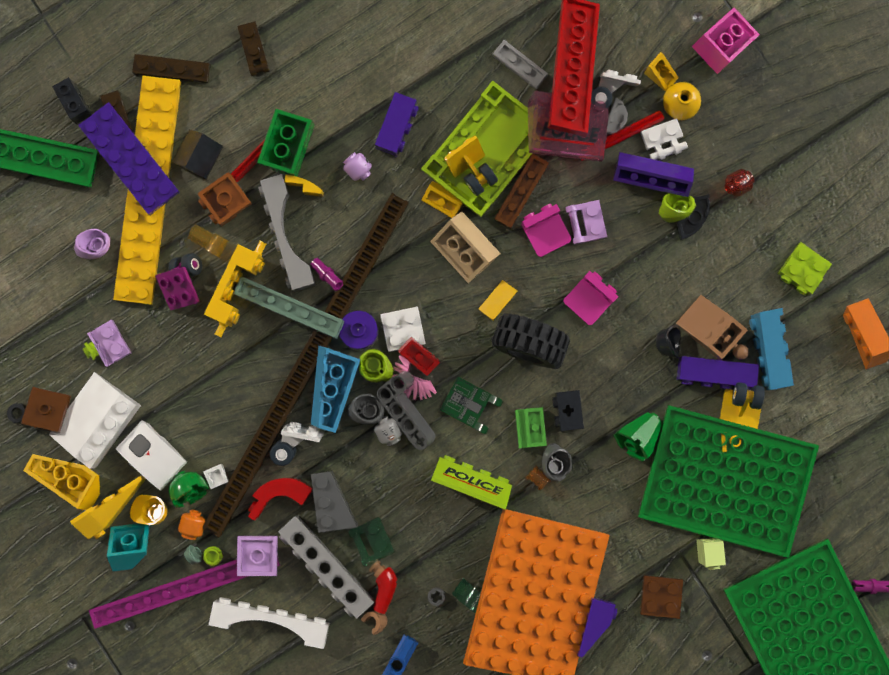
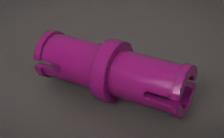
[310,258,343,291]
[852,579,889,594]

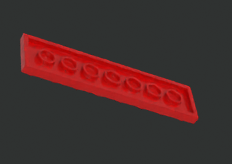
[548,0,600,137]

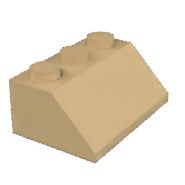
[430,212,501,284]

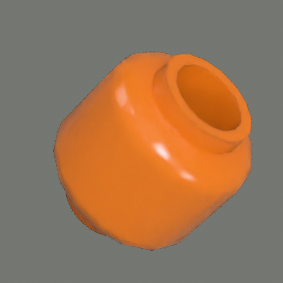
[178,510,206,540]

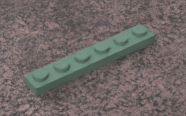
[233,276,345,339]

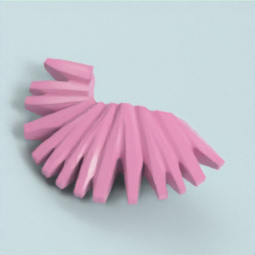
[392,355,437,400]

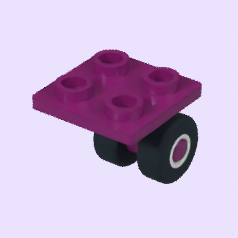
[156,253,202,310]

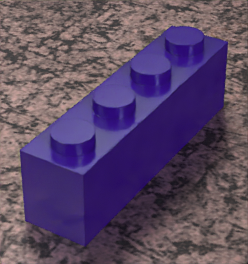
[613,152,694,197]
[677,356,759,390]

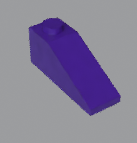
[577,597,617,657]

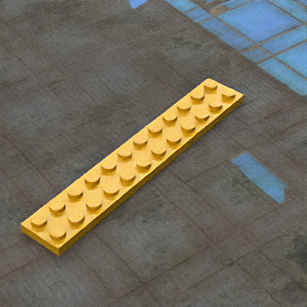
[113,76,181,305]

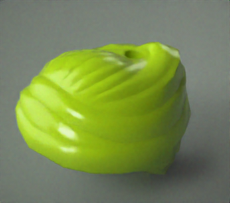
[659,193,696,223]
[359,349,393,383]

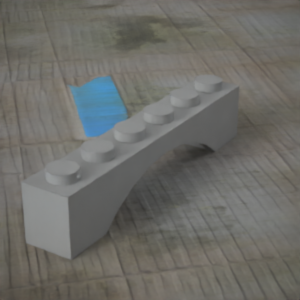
[258,174,316,292]

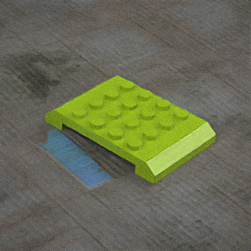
[421,81,552,217]

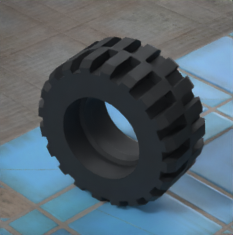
[492,313,570,369]

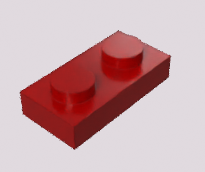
[398,337,440,376]

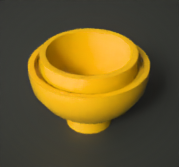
[663,82,701,120]

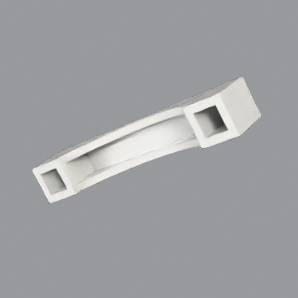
[209,597,330,649]

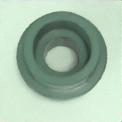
[184,545,202,564]

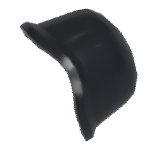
[656,325,681,358]

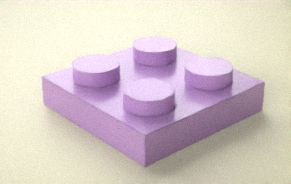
[237,536,278,576]

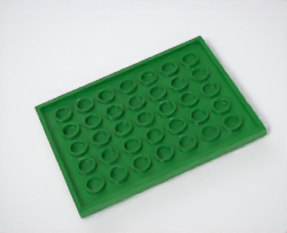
[638,405,819,558]
[723,538,889,675]

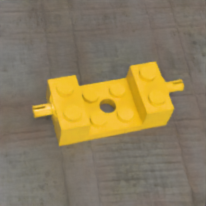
[204,240,267,338]

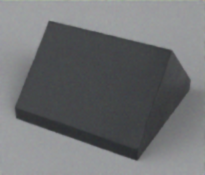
[172,129,223,180]

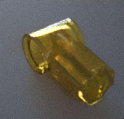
[188,224,229,258]

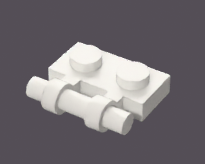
[640,118,688,160]

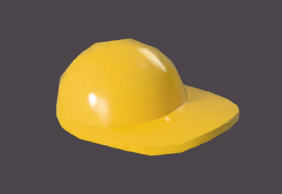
[130,495,168,526]

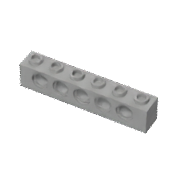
[278,515,375,619]

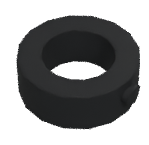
[7,403,26,423]

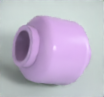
[343,152,372,181]

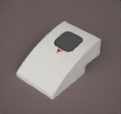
[116,420,187,491]

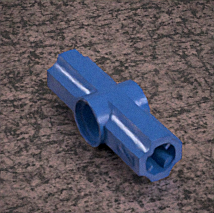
[382,634,419,675]

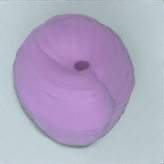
[74,229,110,259]

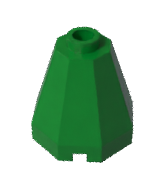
[614,412,662,462]

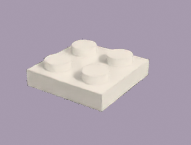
[380,307,426,352]

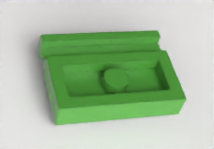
[515,407,547,448]

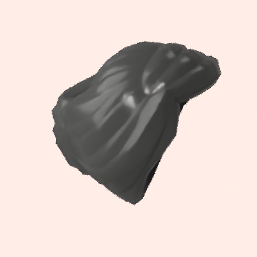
[347,394,385,425]
[542,443,572,482]

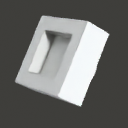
[203,464,229,489]

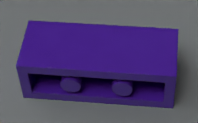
[375,92,419,156]

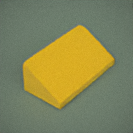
[422,181,463,218]
[478,280,517,321]

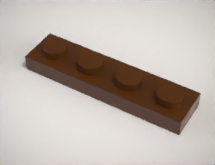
[494,154,549,229]

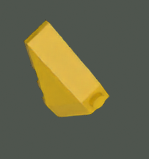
[23,454,100,510]
[70,476,146,540]

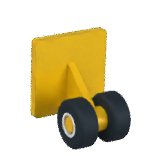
[444,136,498,196]
[720,382,765,429]

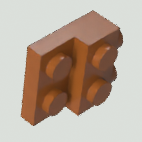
[197,172,252,227]

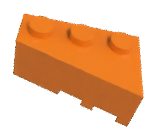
[843,298,889,370]

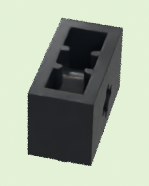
[52,77,92,124]
[552,390,584,431]

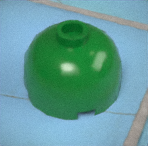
[169,471,209,508]

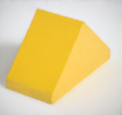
[644,52,679,91]

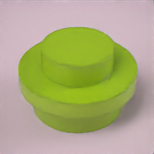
[82,342,99,360]
[203,546,223,566]

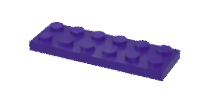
[78,102,179,215]

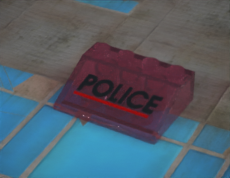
[528,91,609,162]

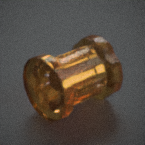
[525,465,550,490]

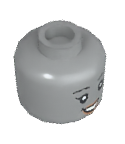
[374,416,402,446]

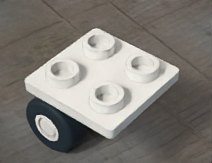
[590,70,641,111]
[270,422,324,466]

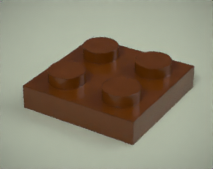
[640,575,683,619]

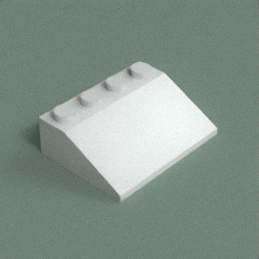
[49,372,141,469]

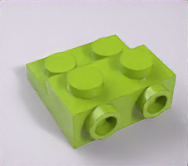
[777,242,832,296]

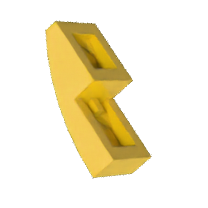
[285,174,324,197]

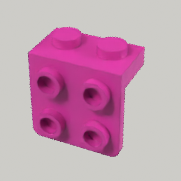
[521,204,571,257]
[563,271,618,325]

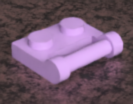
[565,200,607,245]

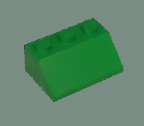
[257,109,315,177]

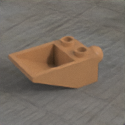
[676,295,749,360]

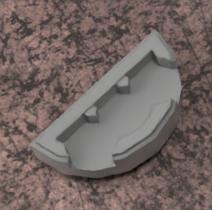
[602,98,628,135]

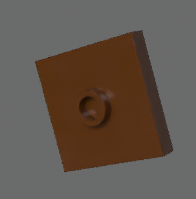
[21,387,71,433]

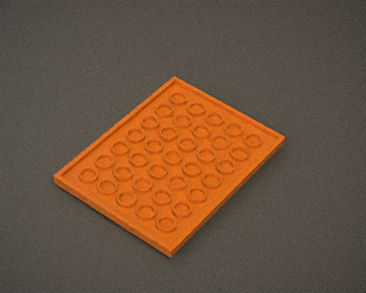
[463,509,610,675]

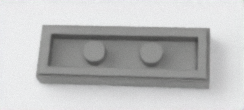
[492,40,548,90]

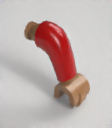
[361,560,397,635]

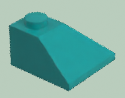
[107,523,150,571]

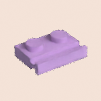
[87,320,131,367]

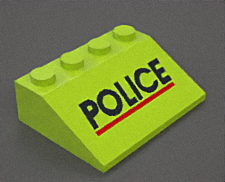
[431,455,512,510]

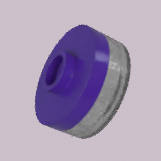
[339,311,379,351]

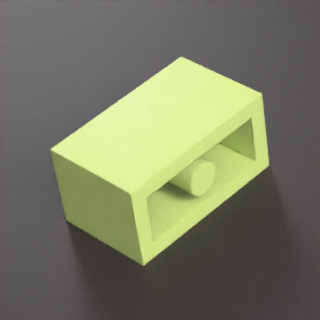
[697,538,726,570]

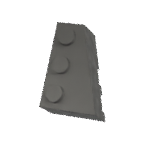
[311,471,359,533]

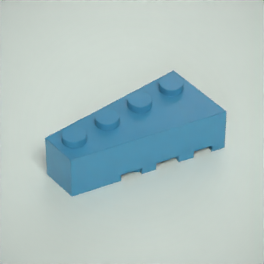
[749,308,794,390]
[311,346,360,433]

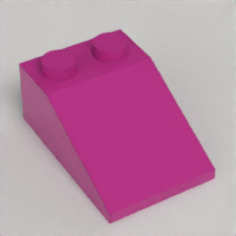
[692,8,760,74]

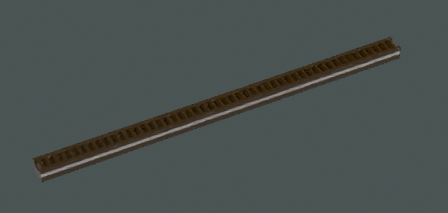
[203,193,409,537]

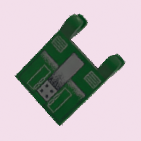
[440,377,503,434]

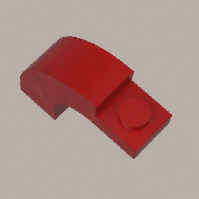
[248,478,313,521]

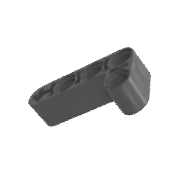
[377,371,435,450]

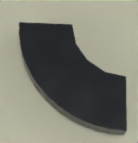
[676,194,710,240]

